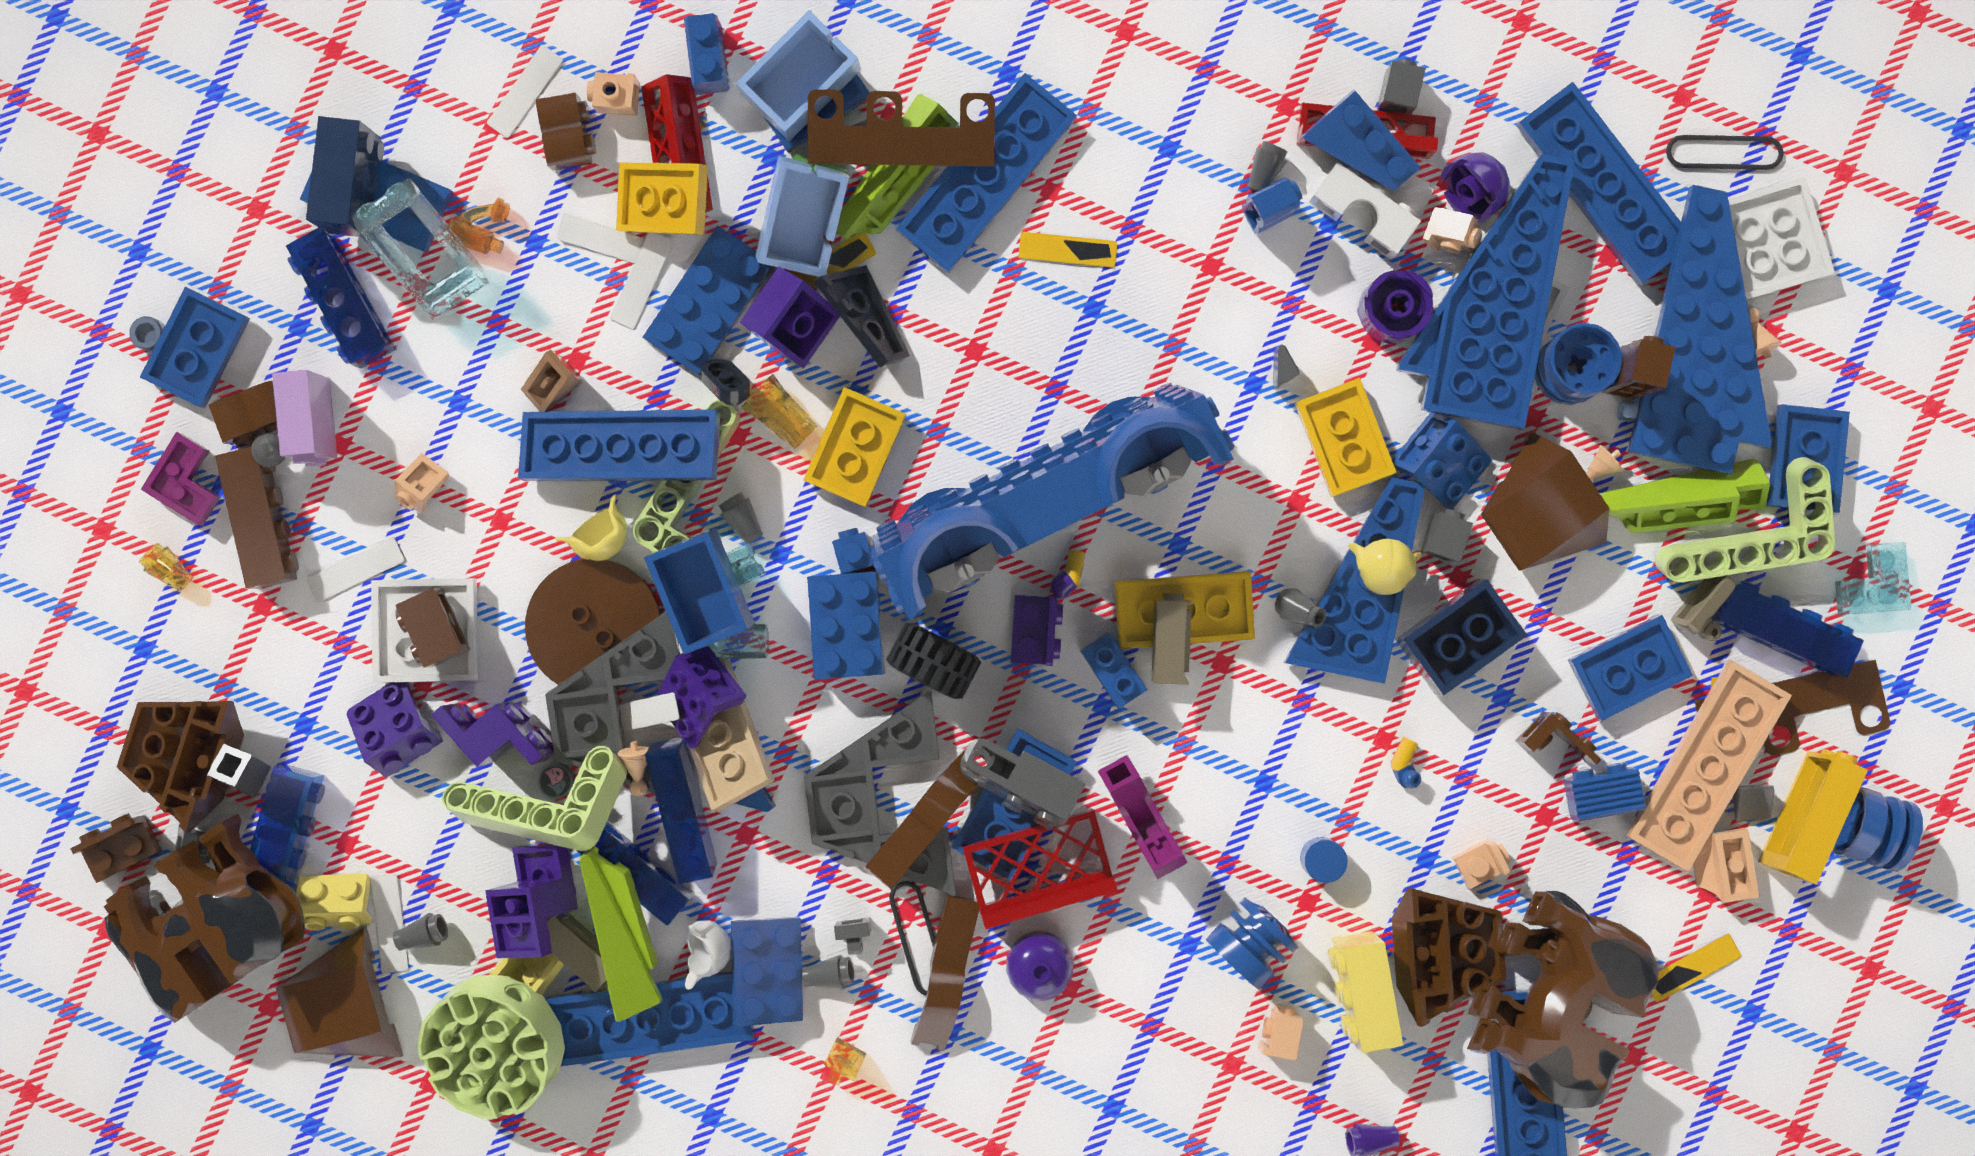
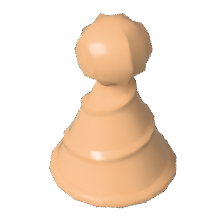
[1748,307,1782,359]
[1586,445,1623,480]
[618,741,652,796]

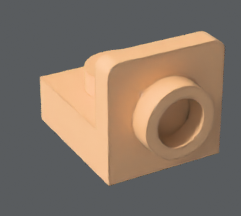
[395,453,449,514]
[1452,839,1511,889]

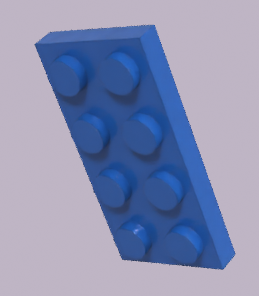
[300,161,454,254]
[642,225,774,376]
[951,728,1077,881]

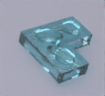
[1835,542,1911,615]

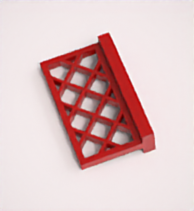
[962,809,1118,929]

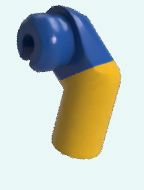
[1391,737,1421,789]

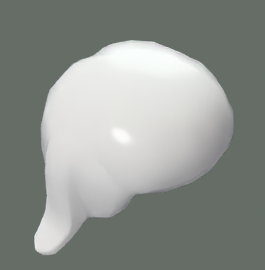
[685,920,731,990]

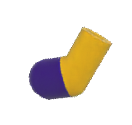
[1050,550,1085,599]

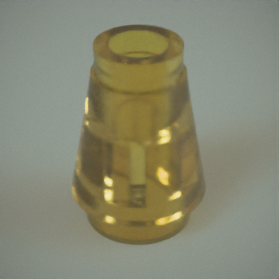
[139,543,194,592]

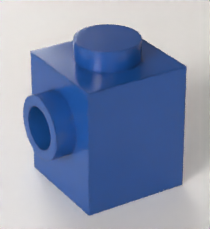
[832,528,875,574]

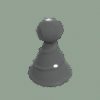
[251,434,285,467]

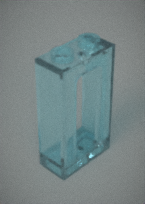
[352,178,489,320]

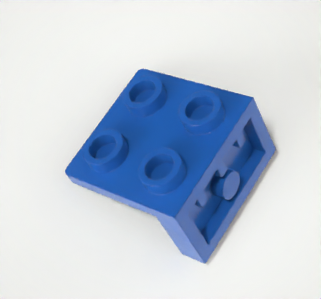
[1392,412,1492,510]

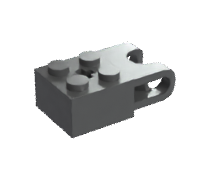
[960,739,1086,830]

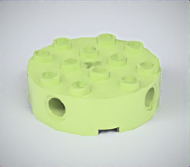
[417,975,565,1119]

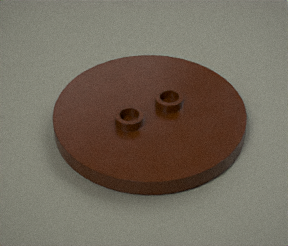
[525,559,661,690]

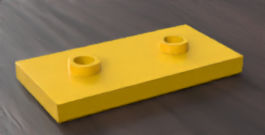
[1114,571,1255,649]

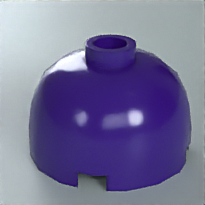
[1441,152,1510,223]
[1006,931,1074,1001]

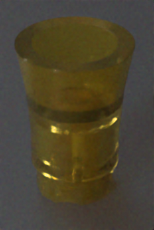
[741,374,818,450]

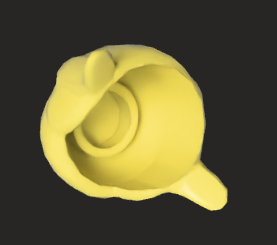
[555,494,627,561]
[1348,539,1422,595]

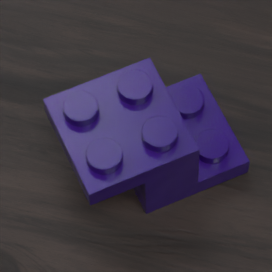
[431,701,554,767]
[485,843,578,958]

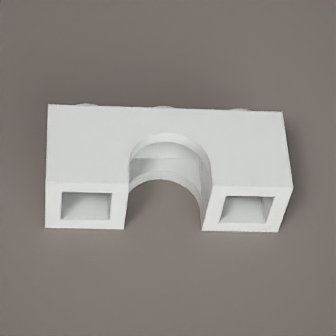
[1309,162,1421,260]

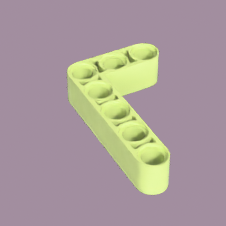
[633,400,740,552]
[1655,457,1835,582]
[442,746,627,851]

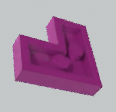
[140,432,221,526]

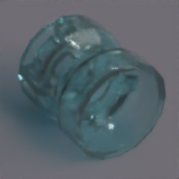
[727,543,766,586]

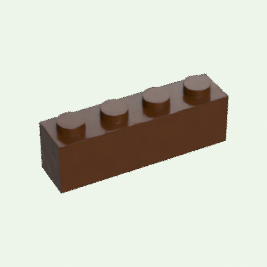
[215,447,299,589]

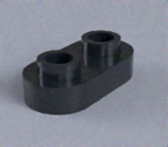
[701,359,751,406]

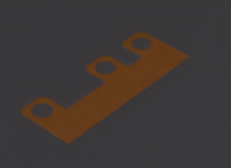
[807,89,995,166]
[1694,659,1890,755]

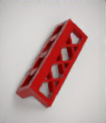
[641,74,713,213]
[1296,102,1439,159]

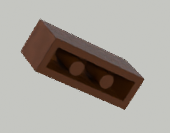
[1601,336,1676,400]

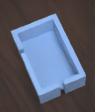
[736,10,861,142]
[756,156,849,277]

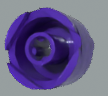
[1357,270,1433,344]

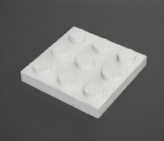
[1728,176,1835,300]
[371,578,478,683]

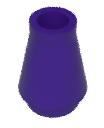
[1345,1124,1399,1156]

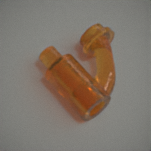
[445,198,510,254]

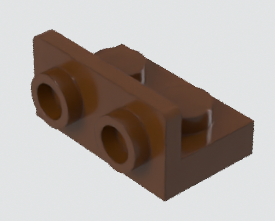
[70,813,162,883]

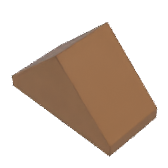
[520,349,582,412]

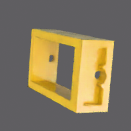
[1758,749,1868,885]

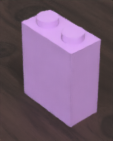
[272,370,337,467]

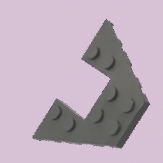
[545,612,702,811]
[804,691,956,896]

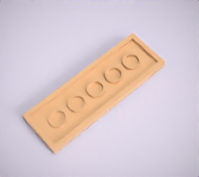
[1625,660,1792,872]

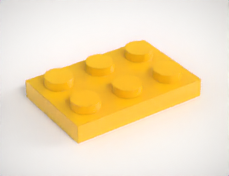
[616,162,708,235]
[1294,378,1397,498]
[803,387,907,508]

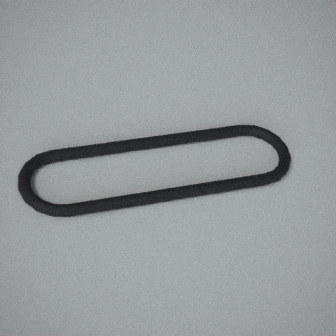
[1666,135,1784,170]
[889,881,935,996]

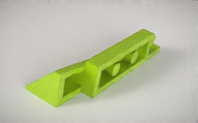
[836,94,959,240]
[1601,459,1770,533]
[579,846,663,1021]

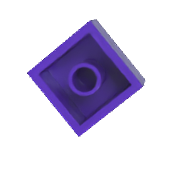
[739,267,840,369]

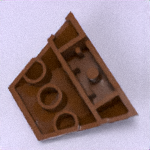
[1481,432,1609,571]
[116,701,244,833]
[1391,888,1506,1027]
[276,926,403,1057]

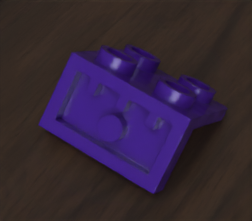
[1010,595,1063,666]
[656,646,747,749]

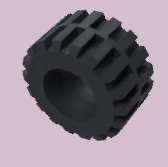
[886,623,982,699]

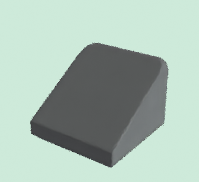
[1273,344,1300,389]
[1733,784,1775,821]

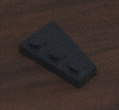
[814,265,910,368]

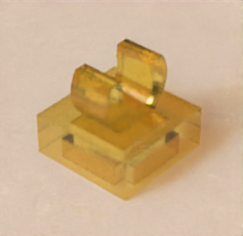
[823,1037,867,1086]

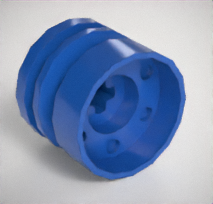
[1535,323,1623,405]
[1833,787,1923,872]
[1206,897,1299,990]

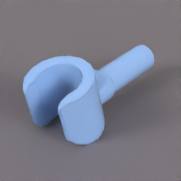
[1617,397,1640,422]

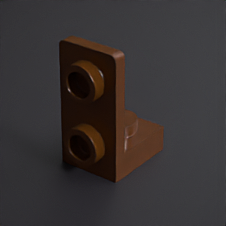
[1515,711,1601,765]

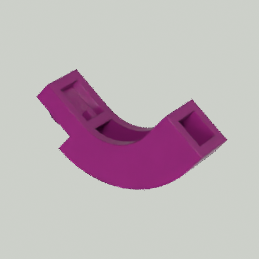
[1098,755,1188,880]

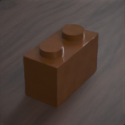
[396,588,470,668]

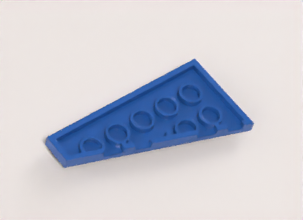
[1283,477,1425,684]

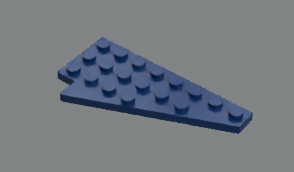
[1396,154,1575,430]
[1627,184,1772,474]

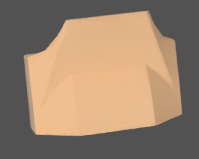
[1693,828,1759,903]

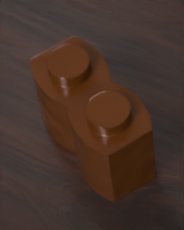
[536,92,596,171]
[208,380,278,448]

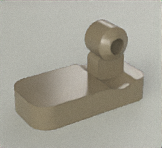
[1671,575,1736,641]

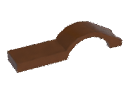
[865,750,979,890]
[910,893,979,1051]

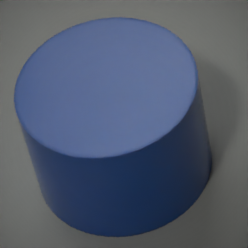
[1300,837,1348,883]

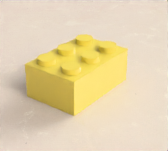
[1328,931,1404,1053]

